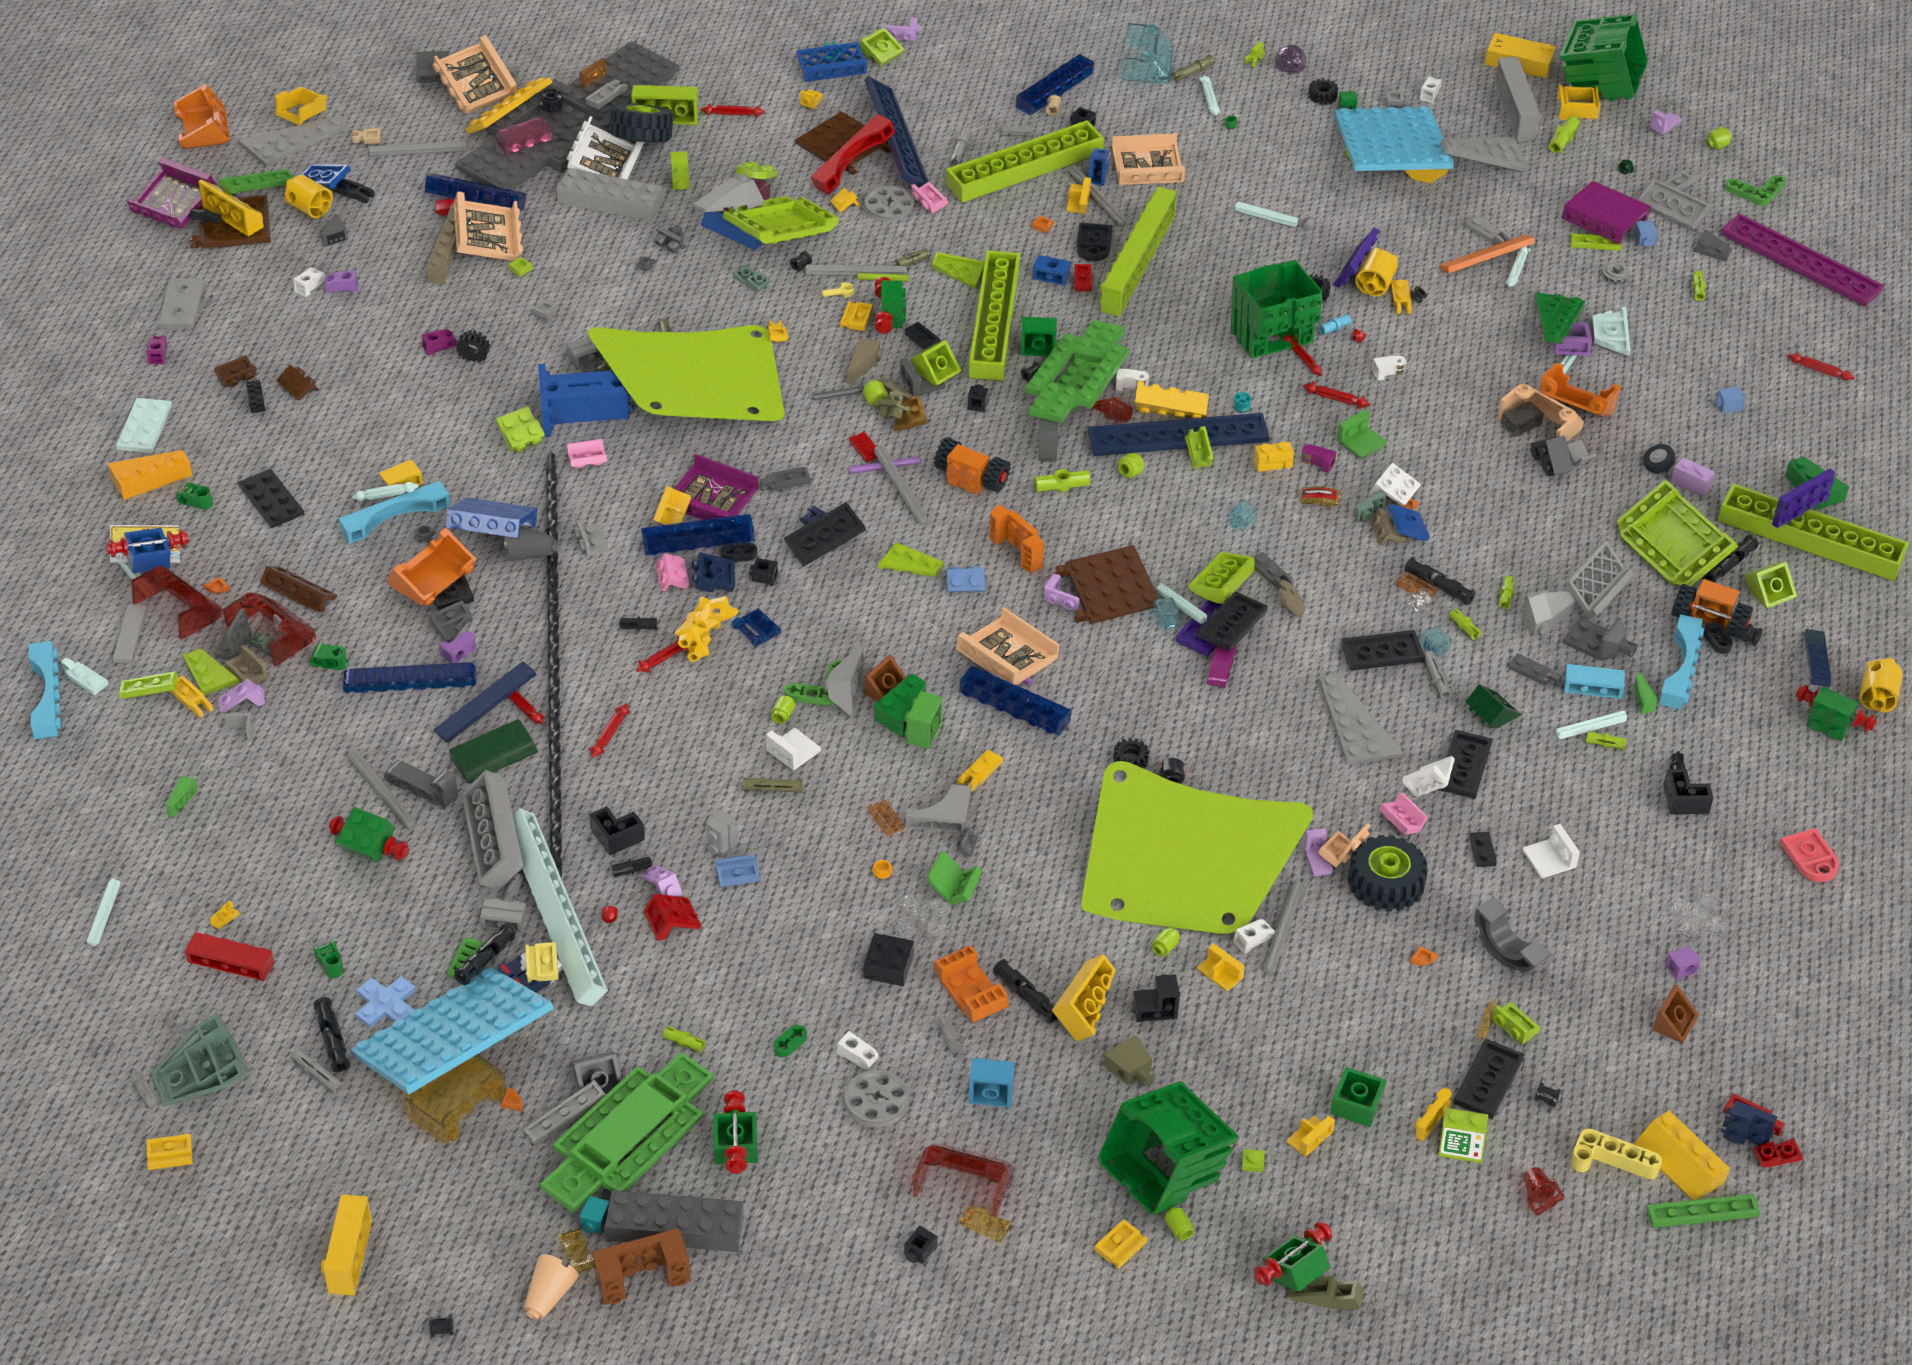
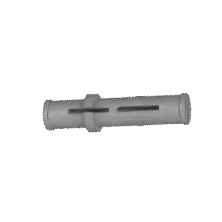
[949,128,971,166]
[1424,651,1452,699]
[291,1047,344,1094]

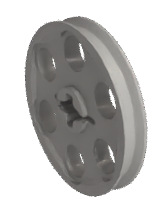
[864,185,914,221]
[845,1070,909,1127]

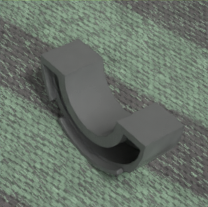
[1474,896,1551,973]

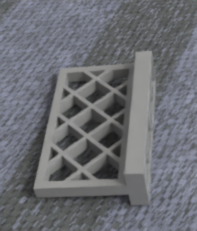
[1565,540,1635,619]

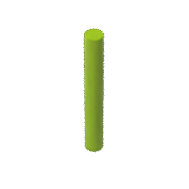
[858,273,909,282]

